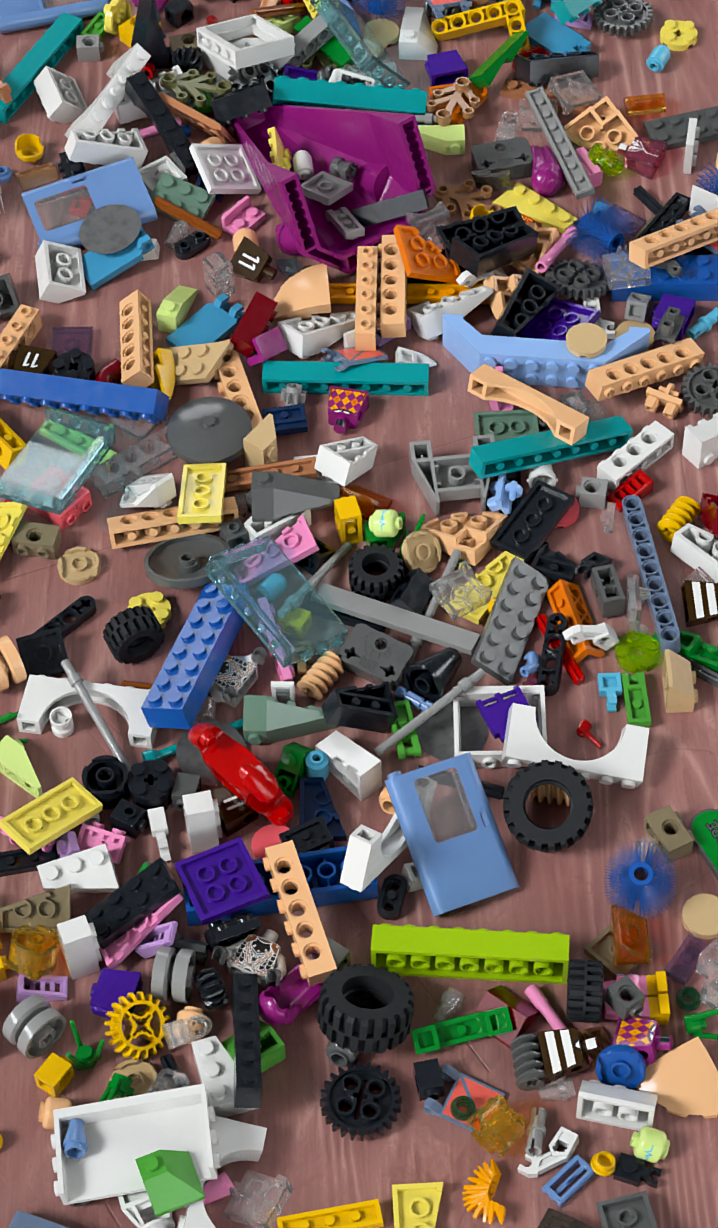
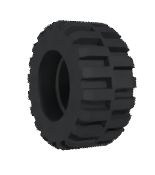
[503,760,594,853]
[317,964,415,1054]

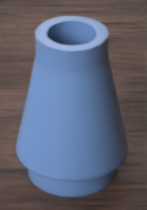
[62,1119,88,1159]

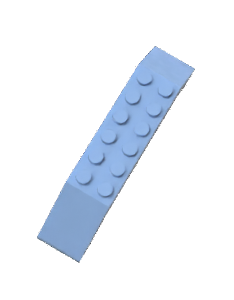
[442,314,650,389]

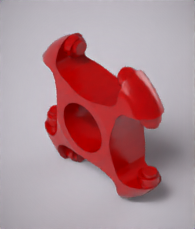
[188,723,294,826]

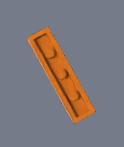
[546,579,605,663]

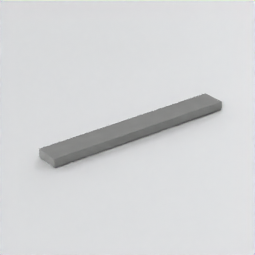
[525,86,595,200]
[310,581,481,655]

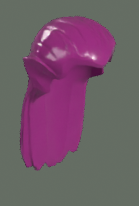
[531,145,565,197]
[258,963,323,1026]

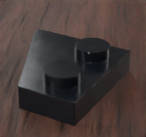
[531,541,578,583]

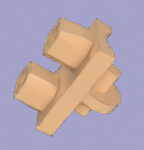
[645,383,684,420]

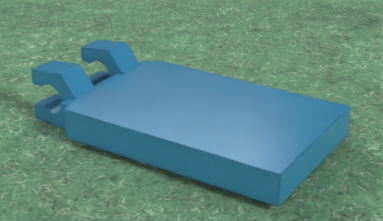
[518,12,591,56]
[82,226,155,290]
[166,293,244,347]

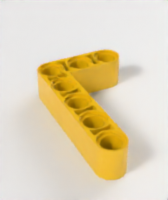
[431,0,530,54]

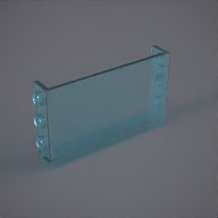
[310,0,411,89]
[0,406,116,515]
[203,535,349,668]

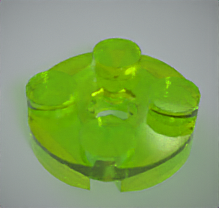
[587,143,625,177]
[614,630,660,674]

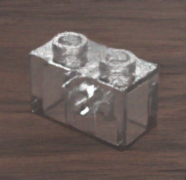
[203,251,235,298]

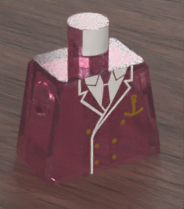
[617,137,667,180]

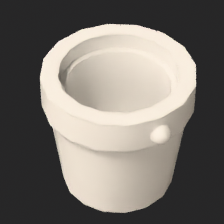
[526,464,558,488]

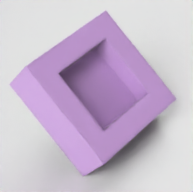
[57,831,80,858]

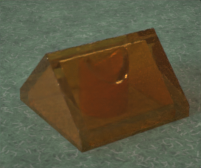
[340,485,393,521]
[609,904,652,966]

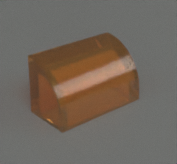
[623,93,666,116]

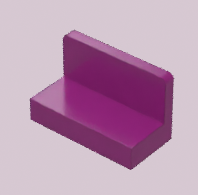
[247,326,288,366]

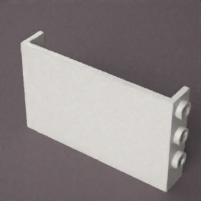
[51,1083,221,1205]

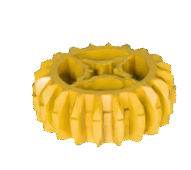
[104,991,171,1060]

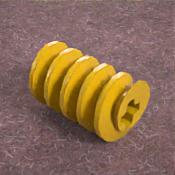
[657,496,701,543]

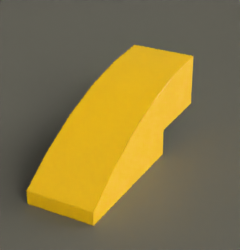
[148,348,175,401]

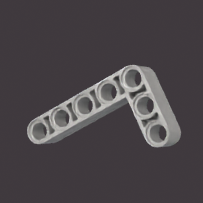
[268,6,361,76]

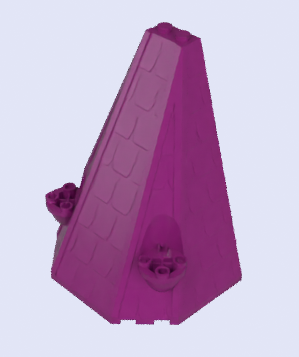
[232,104,436,274]

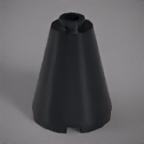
[404,647,462,703]

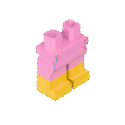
[603,971,670,1025]

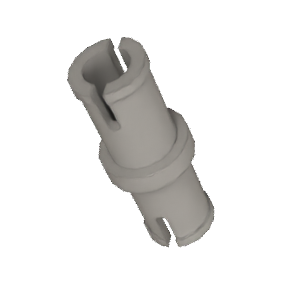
[525,1107,547,1157]

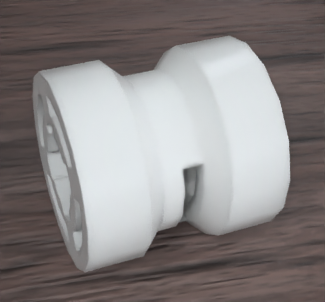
[49,706,75,738]

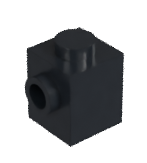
[109,799,148,840]

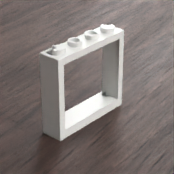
[196,14,296,70]
[453,685,547,769]

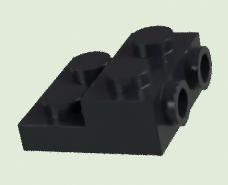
[204,912,262,952]

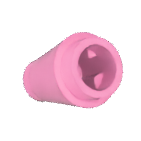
[203,1171,235,1206]

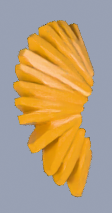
[462,1159,506,1225]

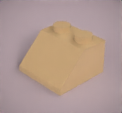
[243,413,278,467]
[662,649,698,713]

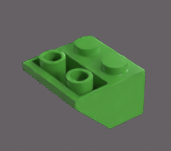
[221,1020,286,1073]

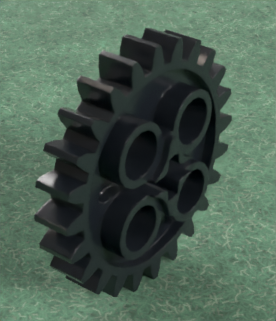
[320,1061,402,1141]

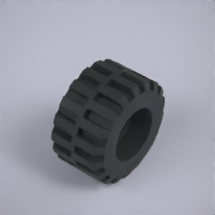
[348,544,404,602]
[103,606,165,664]
[566,959,604,1023]

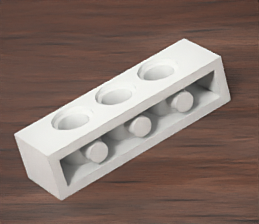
[597,420,675,492]

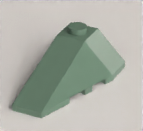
[243,695,337,745]

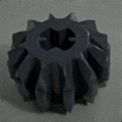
[172,45,203,73]
[194,967,229,1010]

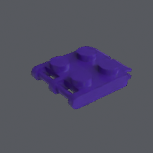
[476,685,537,743]

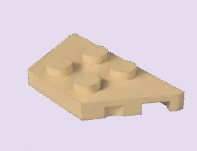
[164,341,234,386]

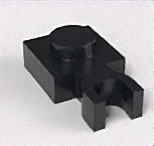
[575,551,612,580]
[613,1152,662,1189]

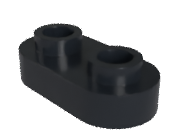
[175,231,210,260]
[377,874,407,920]

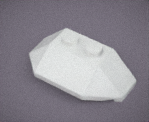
[120,473,177,509]

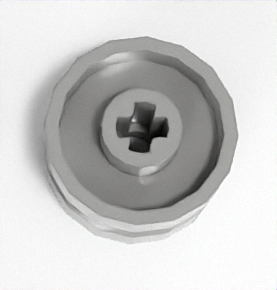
[151,946,196,1004]
[2,994,67,1059]

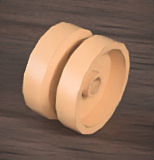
[0,635,27,692]

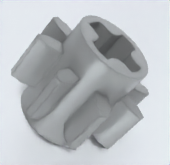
[281,383,307,406]

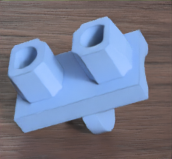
[487,474,523,515]

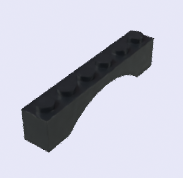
[125,71,199,178]
[230,973,262,1108]

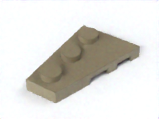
[0,884,71,933]

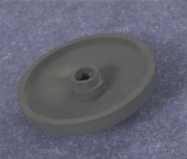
[167,397,252,464]
[144,534,232,589]

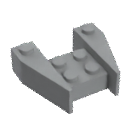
[409,434,495,517]

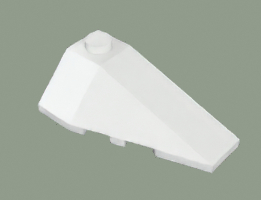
[399,7,438,60]
[407,285,494,341]
[277,311,355,359]

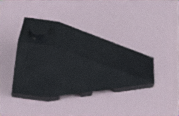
[131,0,173,69]

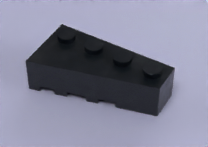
[514,51,599,86]
[436,206,525,257]
[449,223,539,277]
[490,267,562,337]

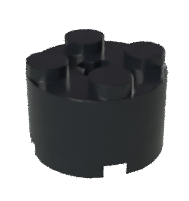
[53,348,96,381]
[82,755,129,809]
[127,760,175,814]

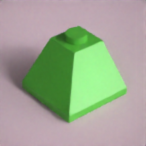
[135,1150,206,1217]

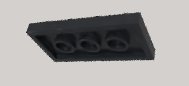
[490,480,575,564]
[84,857,180,949]

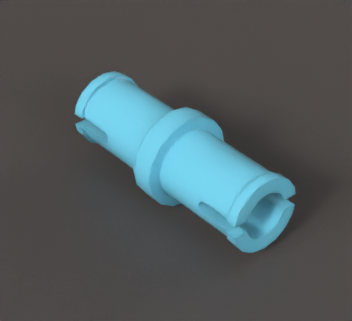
[686,307,718,341]

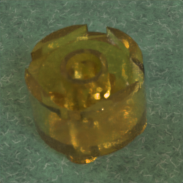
[8,925,60,981]
[466,1095,527,1157]

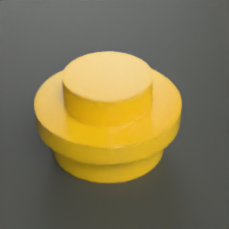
[590,1151,616,1177]

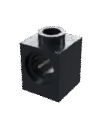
[164,0,194,29]
[413,1058,444,1101]

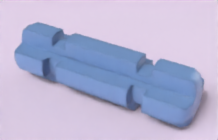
[394,686,434,712]

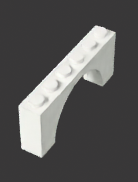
[65,43,151,138]
[16,675,158,749]
[501,703,649,789]
[340,777,437,892]
[177,1116,267,1228]

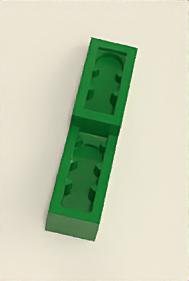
[293,15,357,68]
[469,31,529,88]
[651,629,718,673]

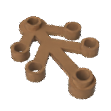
[426,77,480,126]
[433,179,502,221]

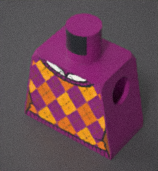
[328,386,369,434]
[611,1017,673,1064]

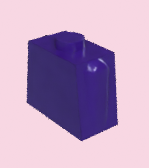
[424,50,468,87]
[652,294,696,341]
[90,968,143,1025]

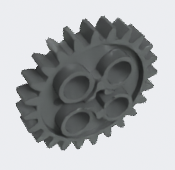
[593,0,653,37]
[228,62,282,103]
[545,258,611,301]
[681,362,718,419]

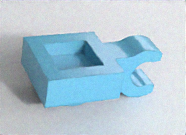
[597,672,622,712]

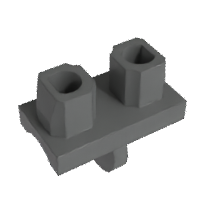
[654,306,685,344]

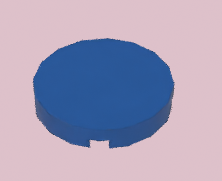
[595,1044,646,1090]

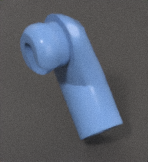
[520,651,540,677]

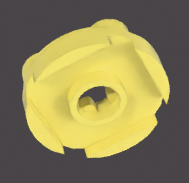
[103,0,131,36]
[660,20,698,51]
[128,591,172,628]

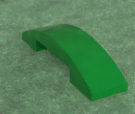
[411,1006,513,1055]

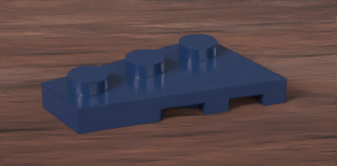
[300,777,347,841]

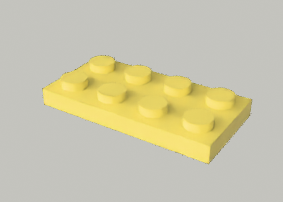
[177,463,227,524]
[0,777,103,855]

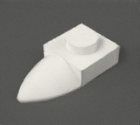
[395,346,437,368]

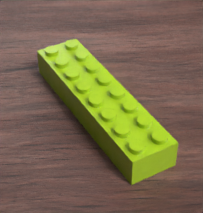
[371,923,570,985]

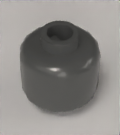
[326,1041,360,1067]

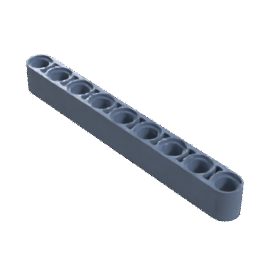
[622,495,681,654]

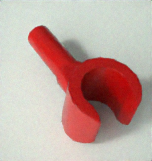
[576,719,602,749]

